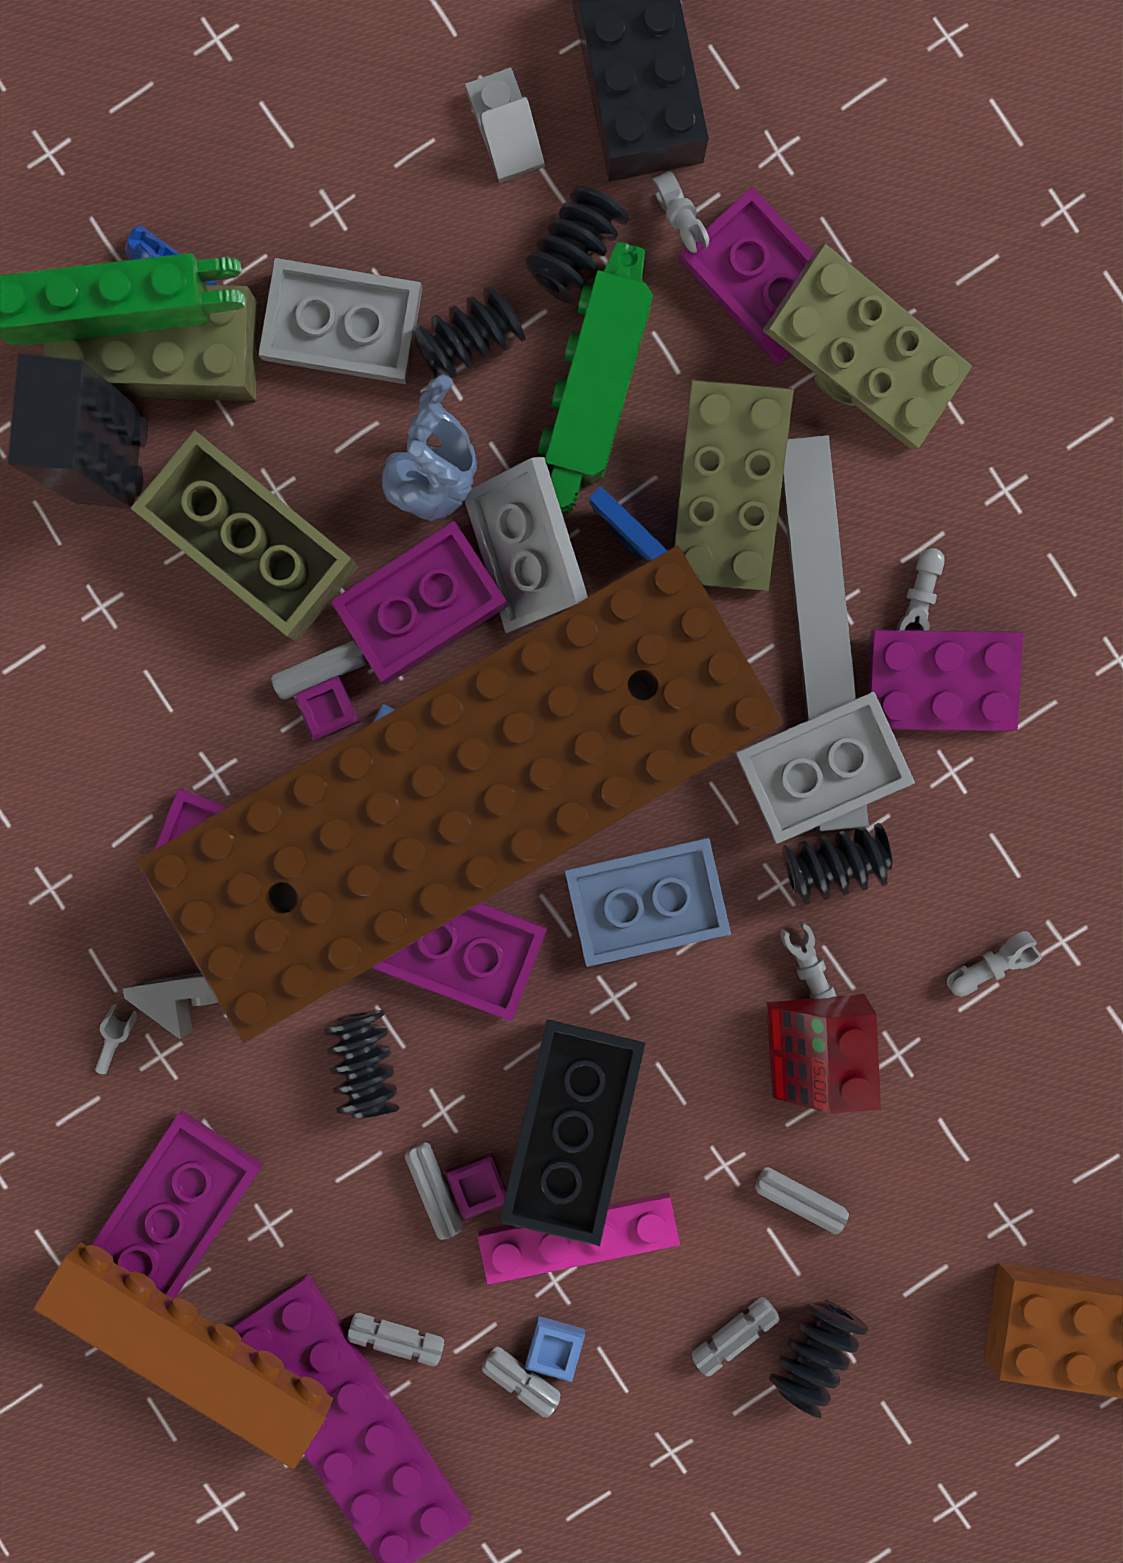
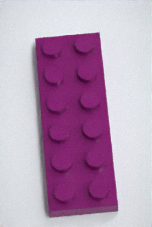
[229,1273,471,1563]

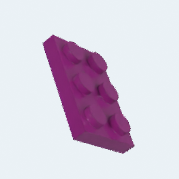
[678,186,814,367]
[330,521,509,686]
[868,629,1023,731]

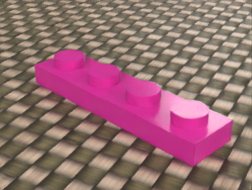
[478,1192,680,1285]

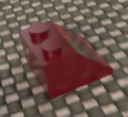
[766,994,881,1114]

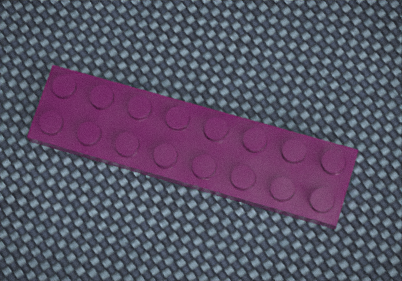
[142,788,547,1021]

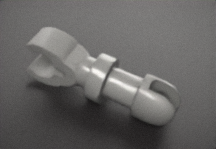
[652,171,709,253]
[896,548,945,630]
[780,921,837,999]
[947,931,1043,997]

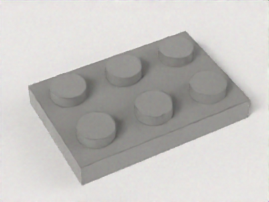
[259,258,423,384]
[465,457,588,633]
[735,692,915,844]

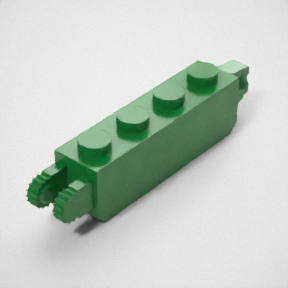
[538,242,653,516]
[0,253,245,346]

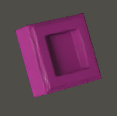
[293,676,360,741]
[446,1153,507,1220]

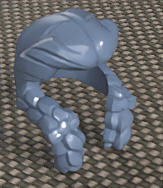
[382,374,477,521]

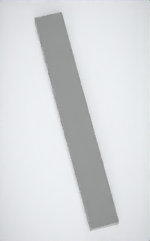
[782,435,869,831]

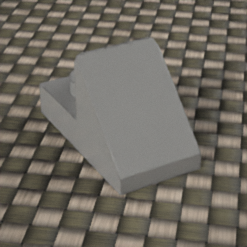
[465,67,545,183]
[123,972,218,1039]

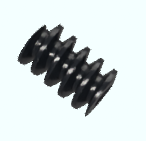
[525,186,629,303]
[414,286,526,379]
[782,823,893,905]
[324,1010,400,1118]
[769,1300,868,1418]

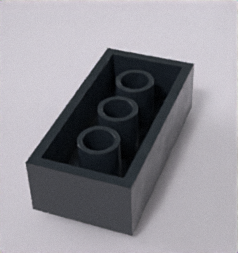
[571,0,709,182]
[7,354,148,509]
[500,1019,646,1246]

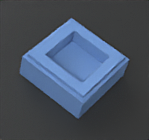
[525,1316,585,1382]

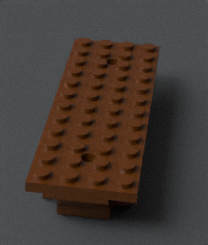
[136,545,784,1044]

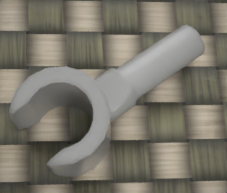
[95,1004,138,1074]

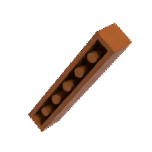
[33,1242,333,1470]

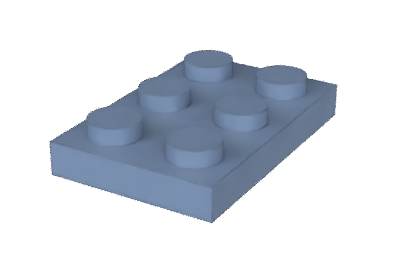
[565,837,731,967]

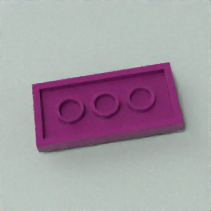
[92,1110,264,1299]

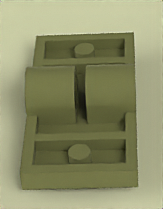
[763,243,972,449]
[673,380,794,591]

